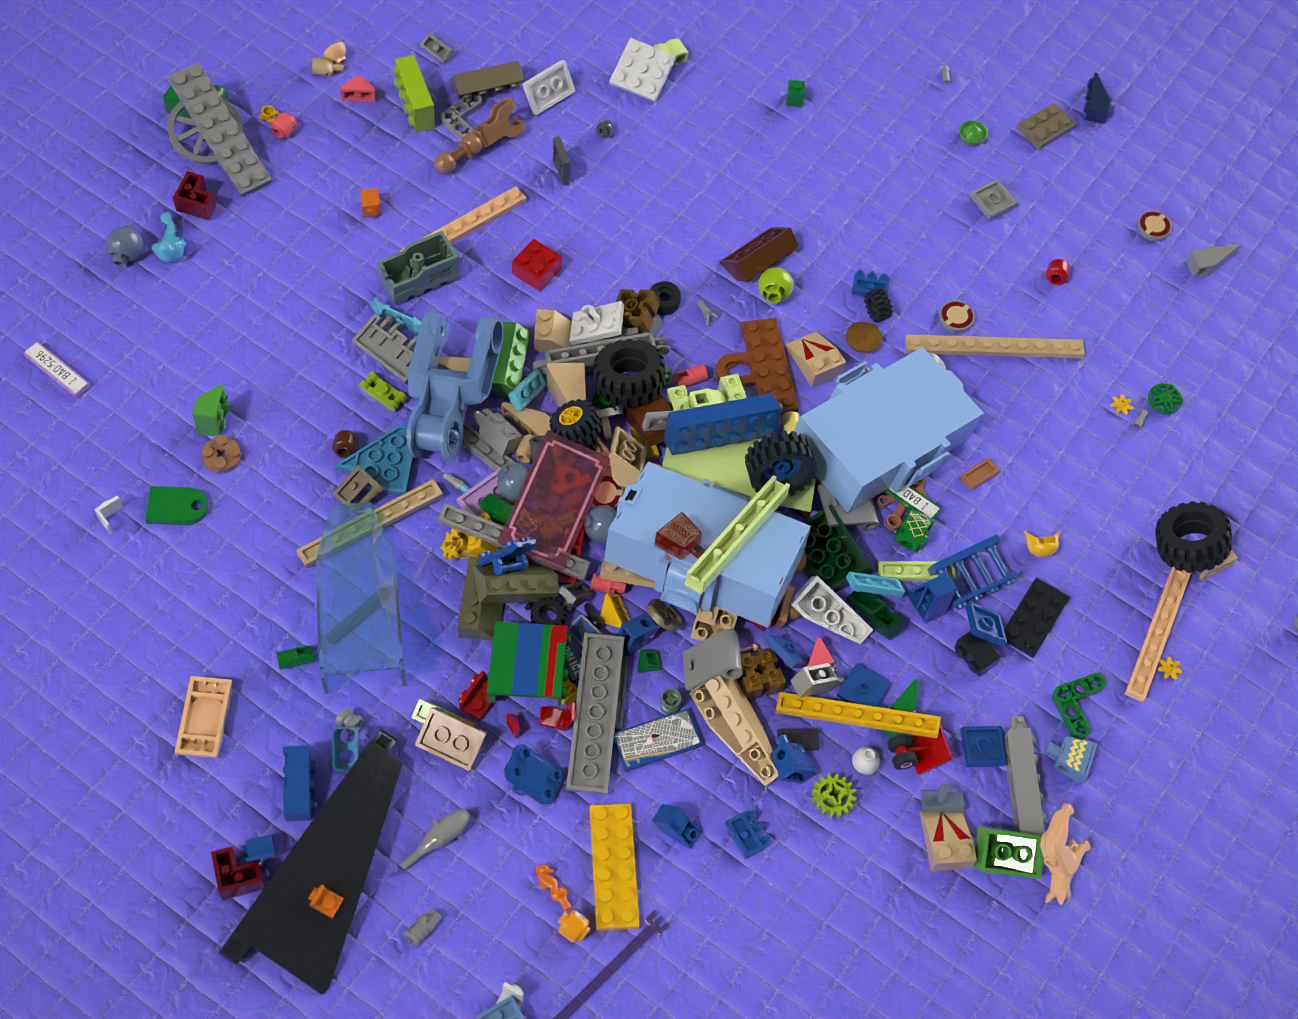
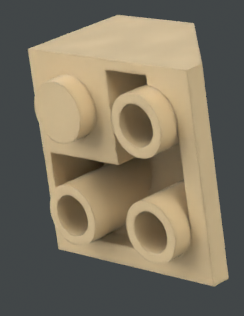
[690,604,738,641]

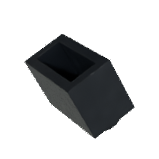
[954,631,1001,677]

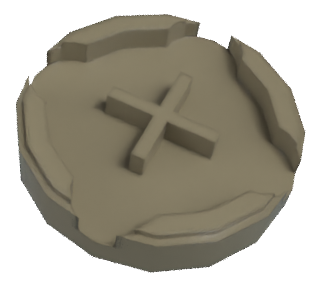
[646,599,682,632]

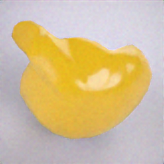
[1022,531,1061,558]

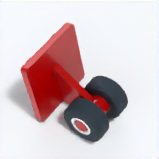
[887,723,952,775]

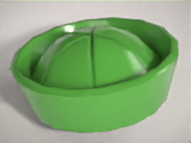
[959,120,988,146]

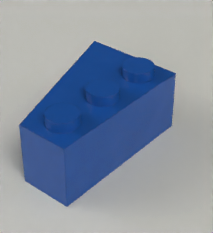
[905,573,957,624]
[283,746,316,822]

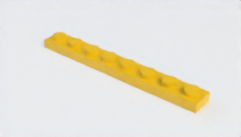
[776,692,941,739]

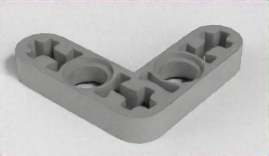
[441,93,482,141]

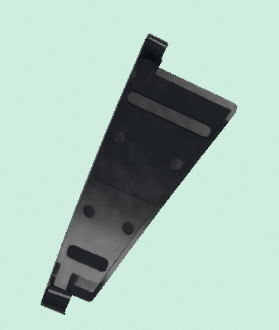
[218,728,402,994]

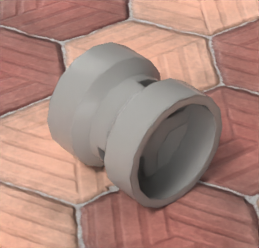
[335,707,364,735]

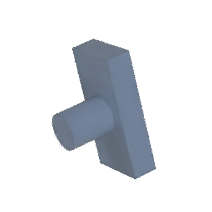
[920,784,965,813]

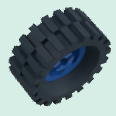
[745,430,818,496]

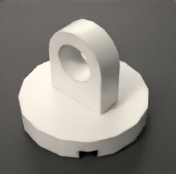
[596,406,623,440]

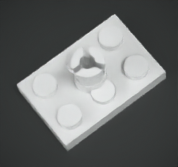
[522,60,575,115]
[569,301,625,345]

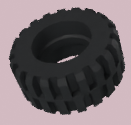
[593,339,665,408]
[1155,501,1232,573]

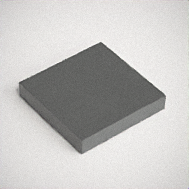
[553,136,570,186]

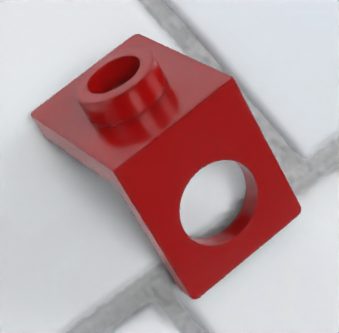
[539,702,575,731]

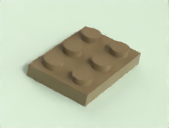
[1017,103,1077,150]

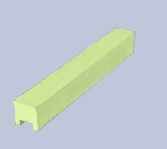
[684,475,790,595]

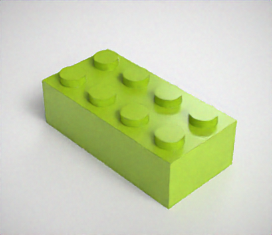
[392,55,435,133]

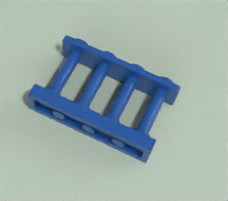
[927,534,1019,610]

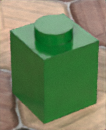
[786,80,805,107]

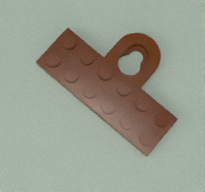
[715,318,799,414]

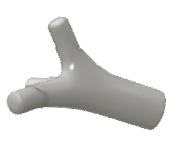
[697,300,719,327]

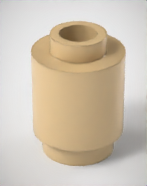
[516,434,535,464]

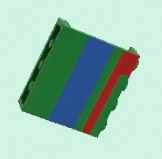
[487,621,571,707]

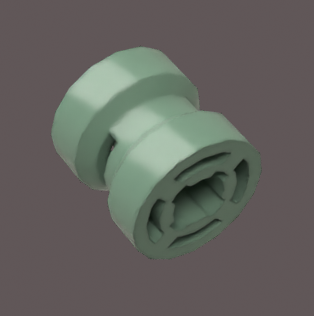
[660,688,681,715]

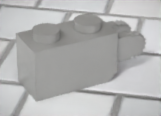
[473,408,522,457]
[790,663,845,697]

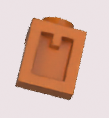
[308,884,344,918]

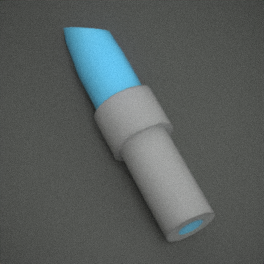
[443,472,471,493]

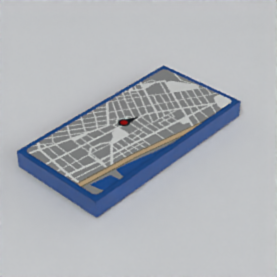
[613,708,702,772]

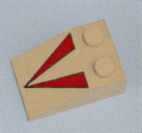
[785,332,846,387]
[920,811,977,872]

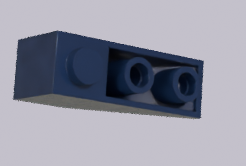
[1083,72,1110,124]

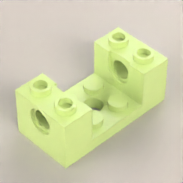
[665,374,747,411]

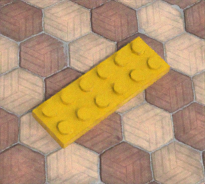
[589,804,640,931]

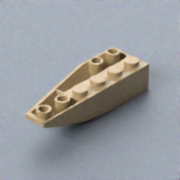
[689,675,779,786]

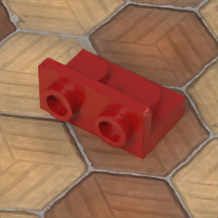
[458,671,499,721]

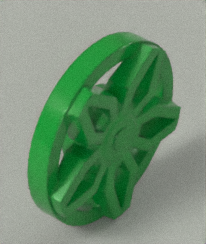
[1148,383,1183,414]

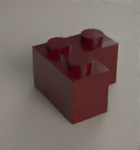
[172,171,216,220]
[211,846,265,900]

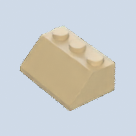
[609,426,647,488]

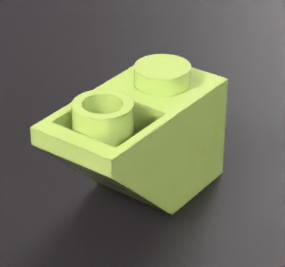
[688,388,727,408]

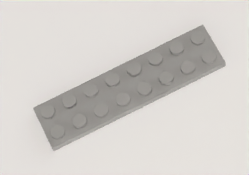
[167,62,272,197]
[566,632,624,795]

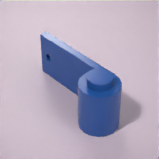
[242,834,276,865]

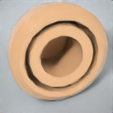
[324,42,346,64]

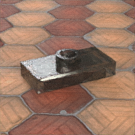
[776,729,819,750]

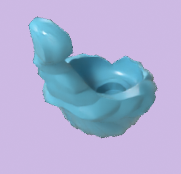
[152,212,186,262]

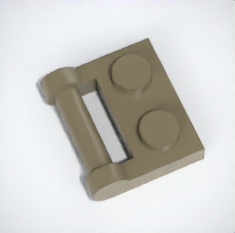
[332,465,385,517]

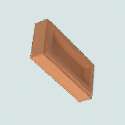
[959,457,1001,492]

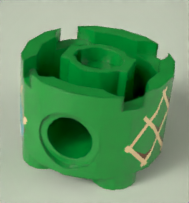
[893,507,935,553]

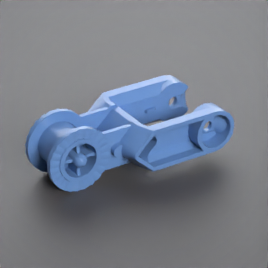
[406,311,504,462]

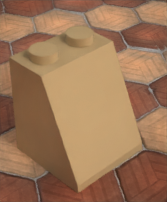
[546,363,586,407]

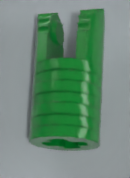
[276,645,315,670]

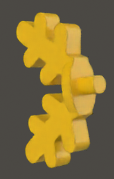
[440,528,461,560]

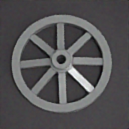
[168,97,243,165]

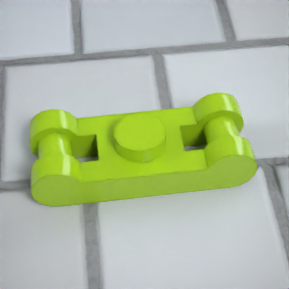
[358,371,408,412]

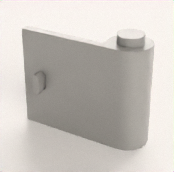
[817,485,880,531]
[682,629,742,691]

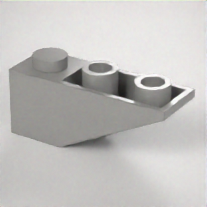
[1186,243,1240,278]

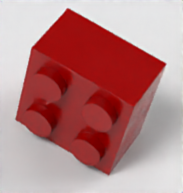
[512,238,562,292]

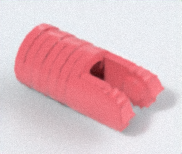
[672,364,708,387]

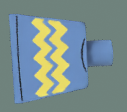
[1045,736,1097,784]

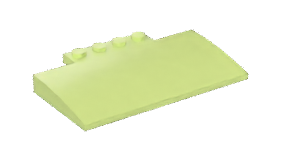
[662,438,816,512]

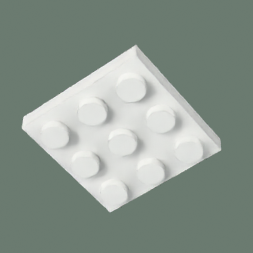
[609,38,676,102]

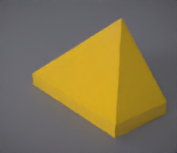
[600,593,631,628]

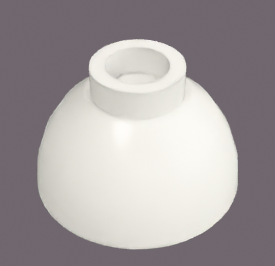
[852,747,881,775]

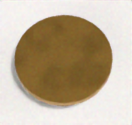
[846,321,882,353]

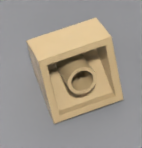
[534,309,572,352]

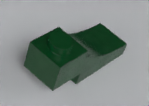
[847,591,904,640]

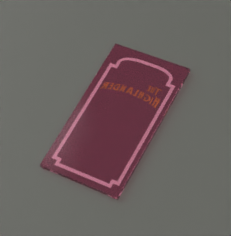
[497,430,610,571]

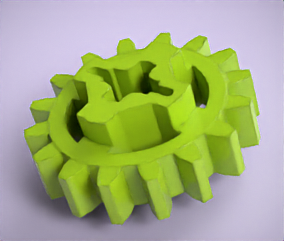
[811,774,856,819]

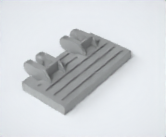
[351,314,418,384]

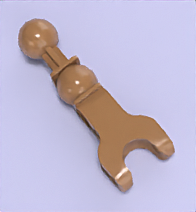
[434,98,526,174]

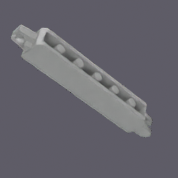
[532,332,670,375]
[1003,716,1046,836]

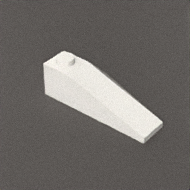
[790,576,873,644]

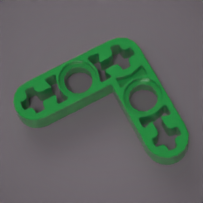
[1052,673,1106,740]

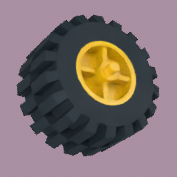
[549,399,602,450]

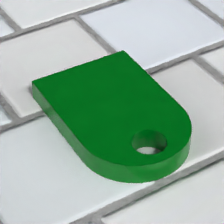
[145,486,208,525]

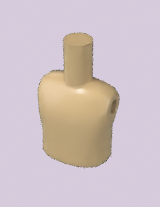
[312,58,344,77]

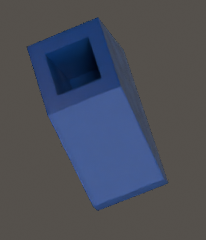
[652,804,702,849]

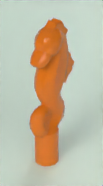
[535,865,572,912]

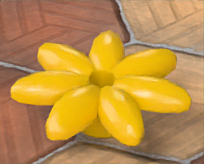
[1110,394,1134,415]
[1157,656,1183,680]

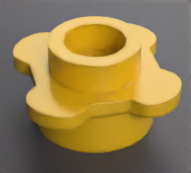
[259,106,279,123]

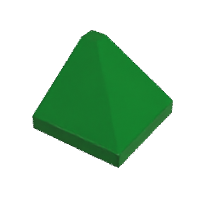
[637,649,661,673]

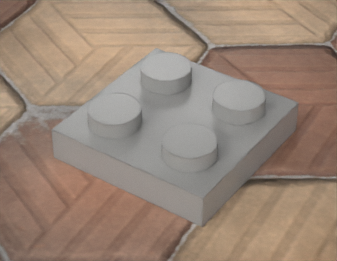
[969,179,1018,220]

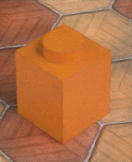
[360,188,381,218]

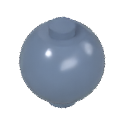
[106,225,143,267]
[497,463,539,502]
[584,505,617,544]

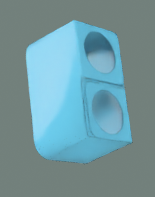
[333,727,358,771]

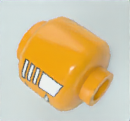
[558,910,591,943]

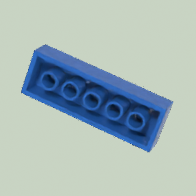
[663,393,781,455]

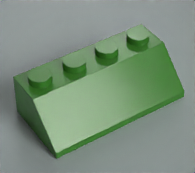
[490,321,530,399]

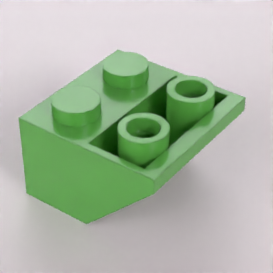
[192,384,231,437]

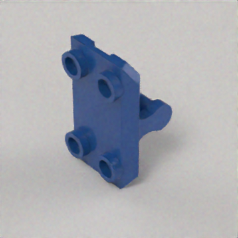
[476,537,536,575]
[504,744,565,805]

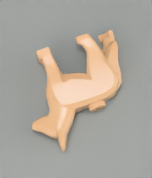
[1040,803,1091,905]

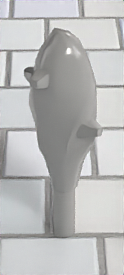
[400,810,471,870]

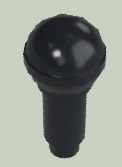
[584,603,603,629]

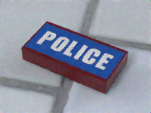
[565,640,581,683]

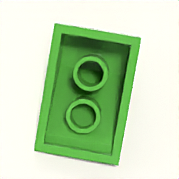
[972,826,1044,879]

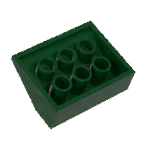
[803,504,875,592]

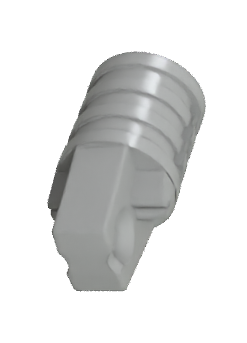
[403,909,442,947]

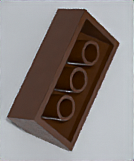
[719,227,799,282]

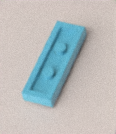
[508,369,547,411]
[846,572,905,597]

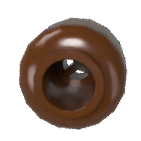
[332,430,359,458]

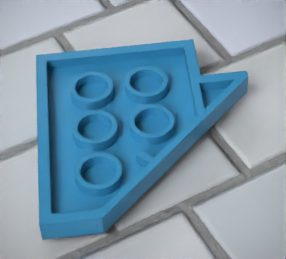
[336,425,413,496]

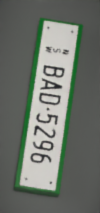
[883,487,941,519]

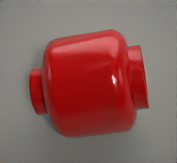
[1046,259,1070,285]

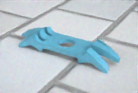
[370,297,422,335]

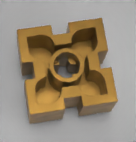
[616,289,660,332]
[737,647,786,701]

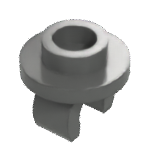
[596,119,613,138]

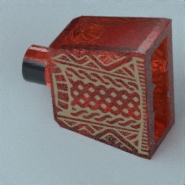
[654,512,705,560]

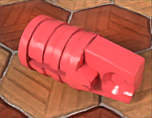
[590,573,626,594]

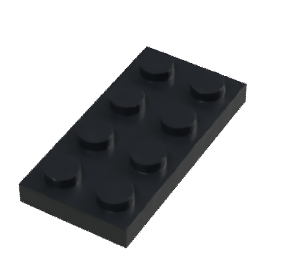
[1004,577,1070,658]

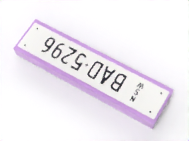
[23,341,90,398]

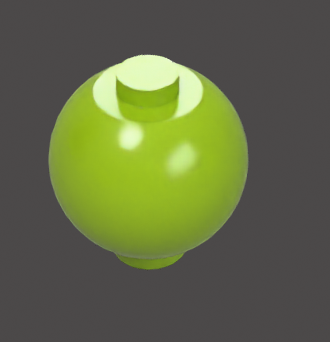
[758,267,793,304]

